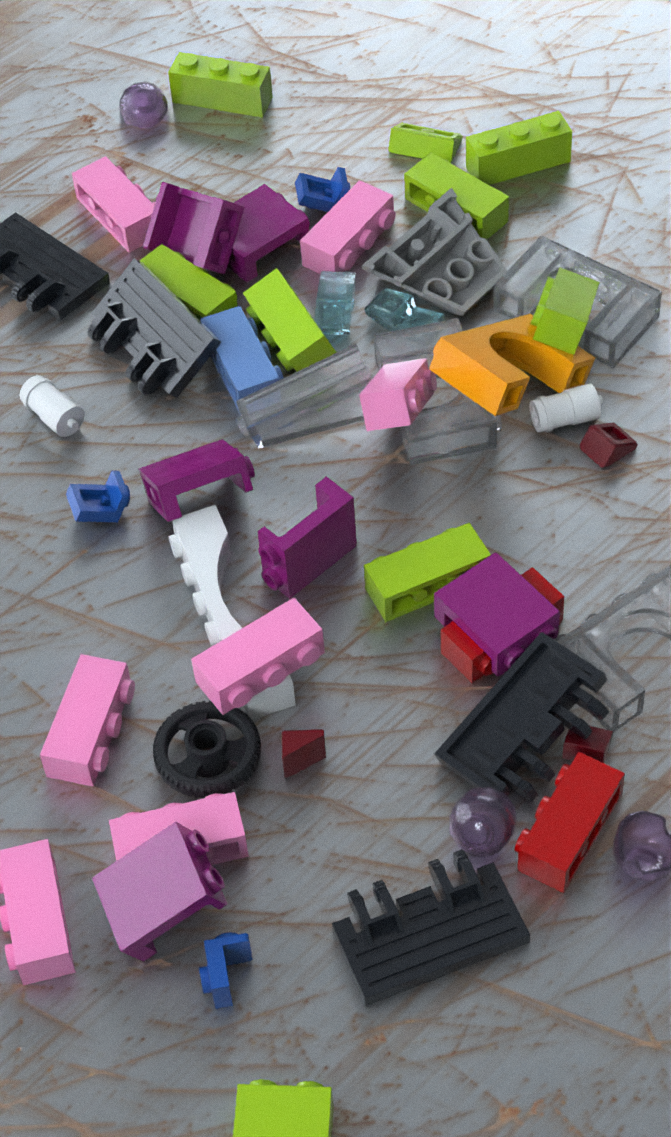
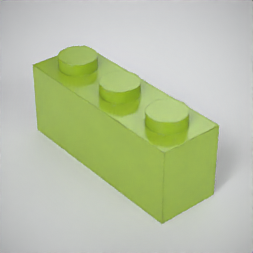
[168,52,273,118]
[466,111,572,185]
[404,153,509,240]
[140,244,238,320]
[531,267,599,355]
[243,268,338,379]
[364,522,491,622]

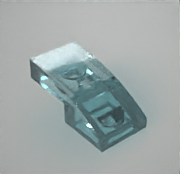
[314,271,356,335]
[364,288,446,346]

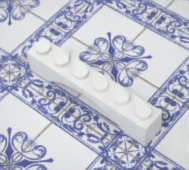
[169,505,296,720]

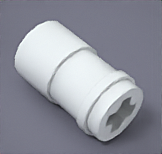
[19,375,85,437]
[529,383,603,433]

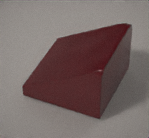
[580,422,638,468]
[562,725,613,763]
[282,729,326,778]

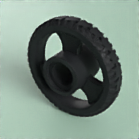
[153,701,261,798]

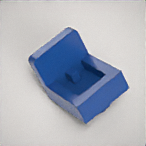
[295,167,351,212]
[66,470,130,523]
[199,932,253,1009]

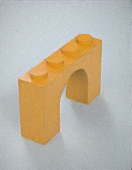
[429,314,595,416]

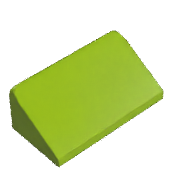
[388,122,463,163]

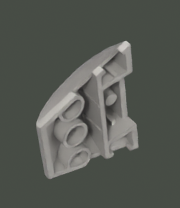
[361,188,508,316]

